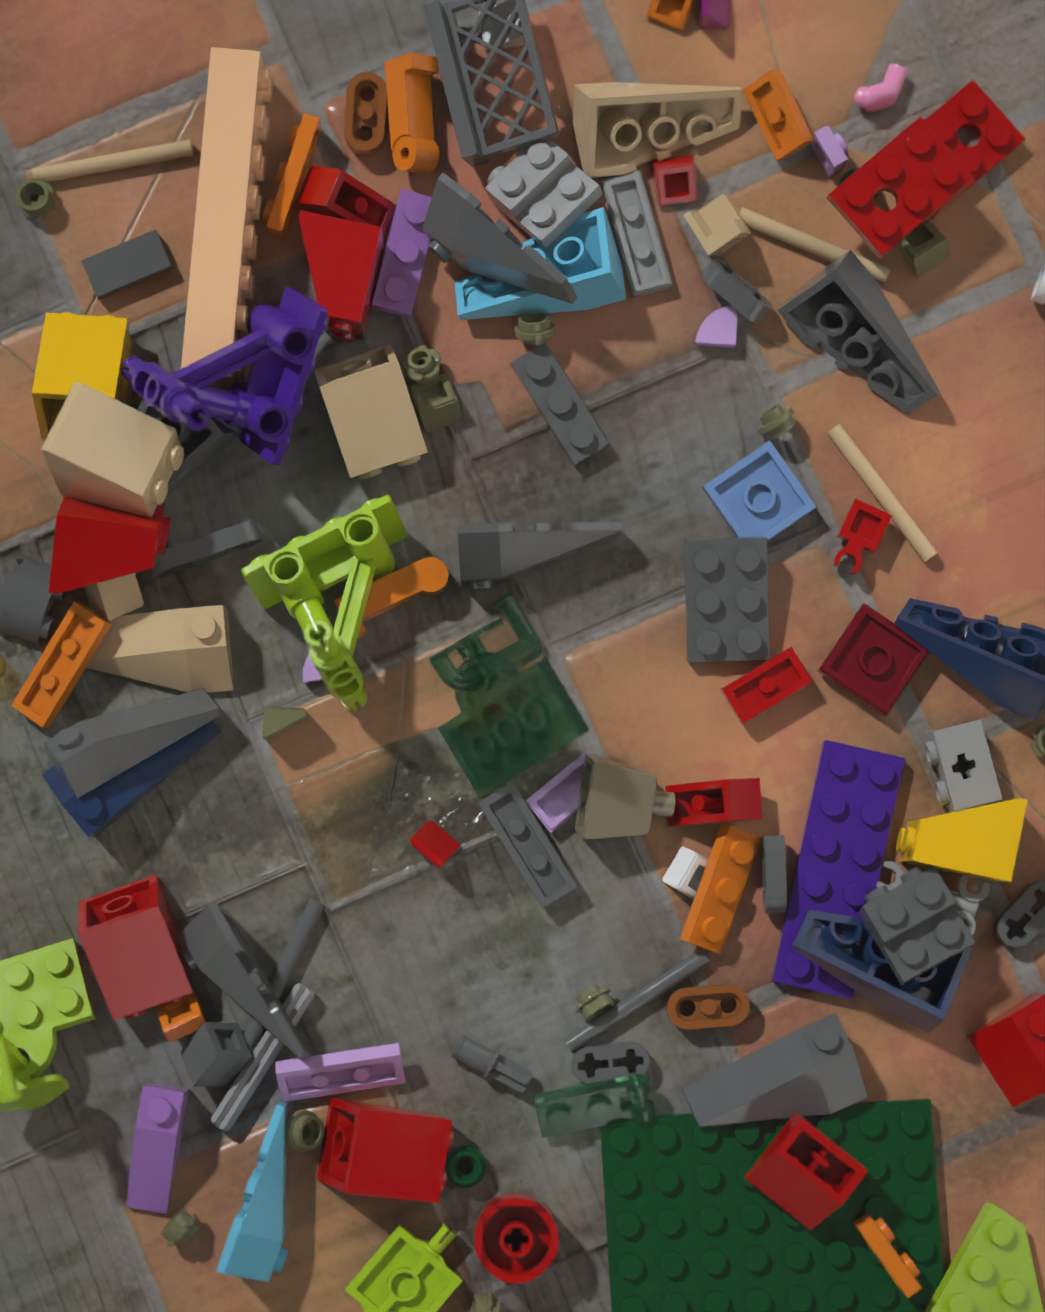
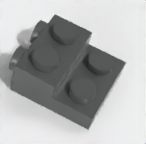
[859,865,976,985]

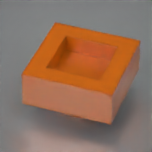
[155,987,207,1043]

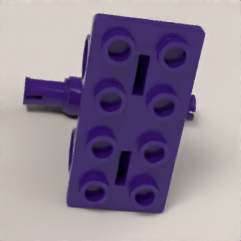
[121,287,327,465]

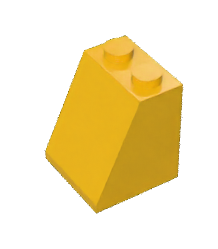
[32,312,131,440]
[896,798,1028,883]

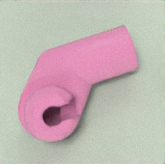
[854,64,908,112]

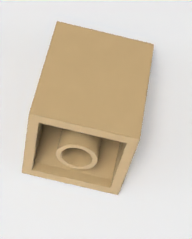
[313,344,428,479]
[41,382,184,518]

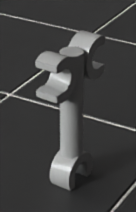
[875,861,990,935]

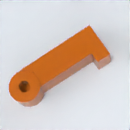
[384,52,439,174]
[334,557,449,638]

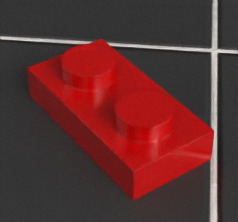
[721,646,813,725]

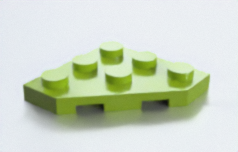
[925,1202,1044,1312]

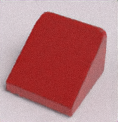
[651,155,698,206]
[410,820,459,868]

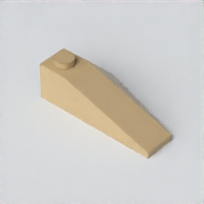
[573,82,743,177]
[86,605,234,693]

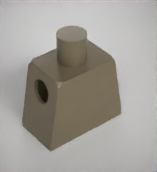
[574,754,675,839]

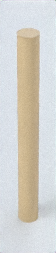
[32,139,194,182]
[739,207,890,283]
[827,424,938,562]

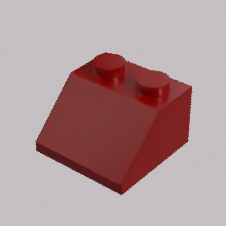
[967,992,1045,1107]

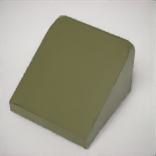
[896,219,950,276]
[408,373,463,432]
[263,706,308,741]

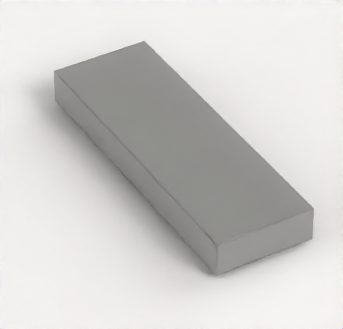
[601,170,672,298]

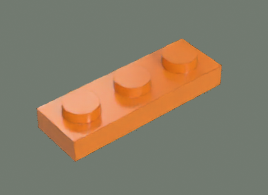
[262,113,322,241]
[11,601,112,728]
[680,823,762,954]

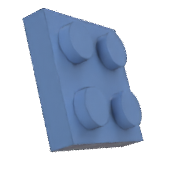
[702,440,816,542]

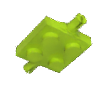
[345,1224,463,1312]

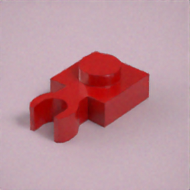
[833,498,892,575]

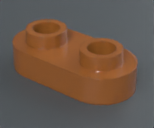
[344,72,387,155]
[666,984,750,1030]

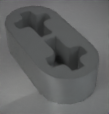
[701,258,773,324]
[761,835,787,914]
[994,881,1045,948]
[571,1042,650,1084]

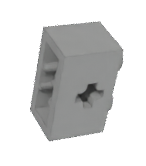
[924,719,1002,813]

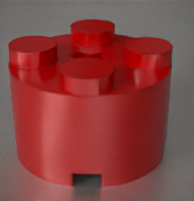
[474,1192,559,1283]

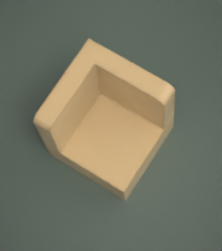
[684,194,751,256]
[84,573,144,621]

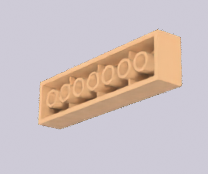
[181,47,273,389]

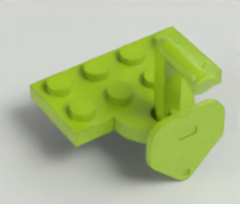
[0,938,96,1112]

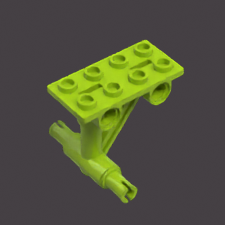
[241,495,408,711]

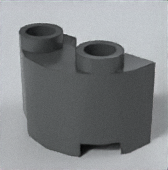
[0,554,67,646]

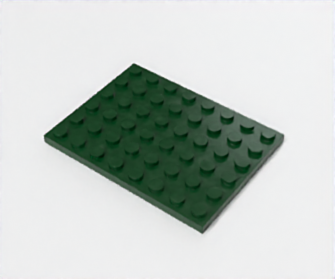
[599,1098,944,1312]

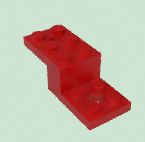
[827,80,1026,259]

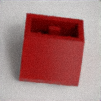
[744,1111,868,1230]

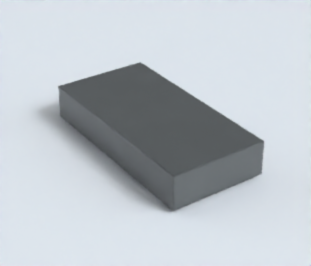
[81,229,173,300]

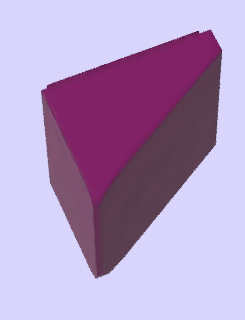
[699,0,730,29]

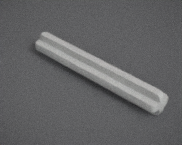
[211,983,314,1132]

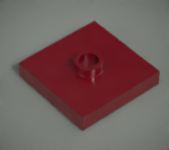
[817,603,929,717]

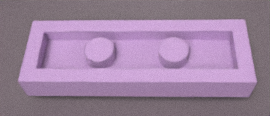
[275,1043,405,1102]

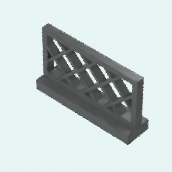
[423,0,560,167]

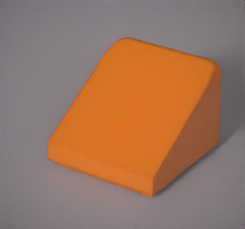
[646,0,695,31]

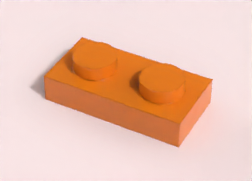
[743,69,814,161]
[853,1213,921,1298]

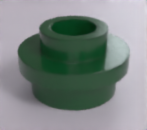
[445,1145,486,1188]

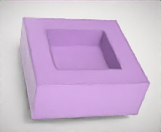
[810,125,849,178]

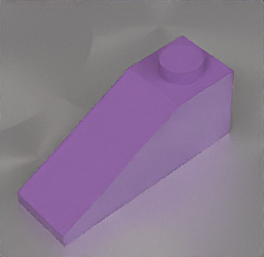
[126,1082,190,1214]

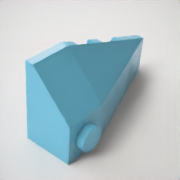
[455,208,626,320]
[217,1101,289,1282]

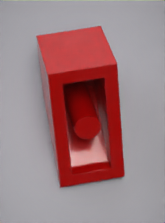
[296,166,396,237]
[665,778,763,827]

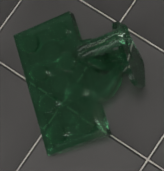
[429,591,590,799]

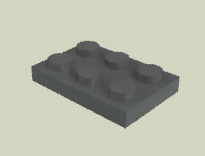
[684,536,770,663]

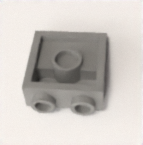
[485,139,603,249]

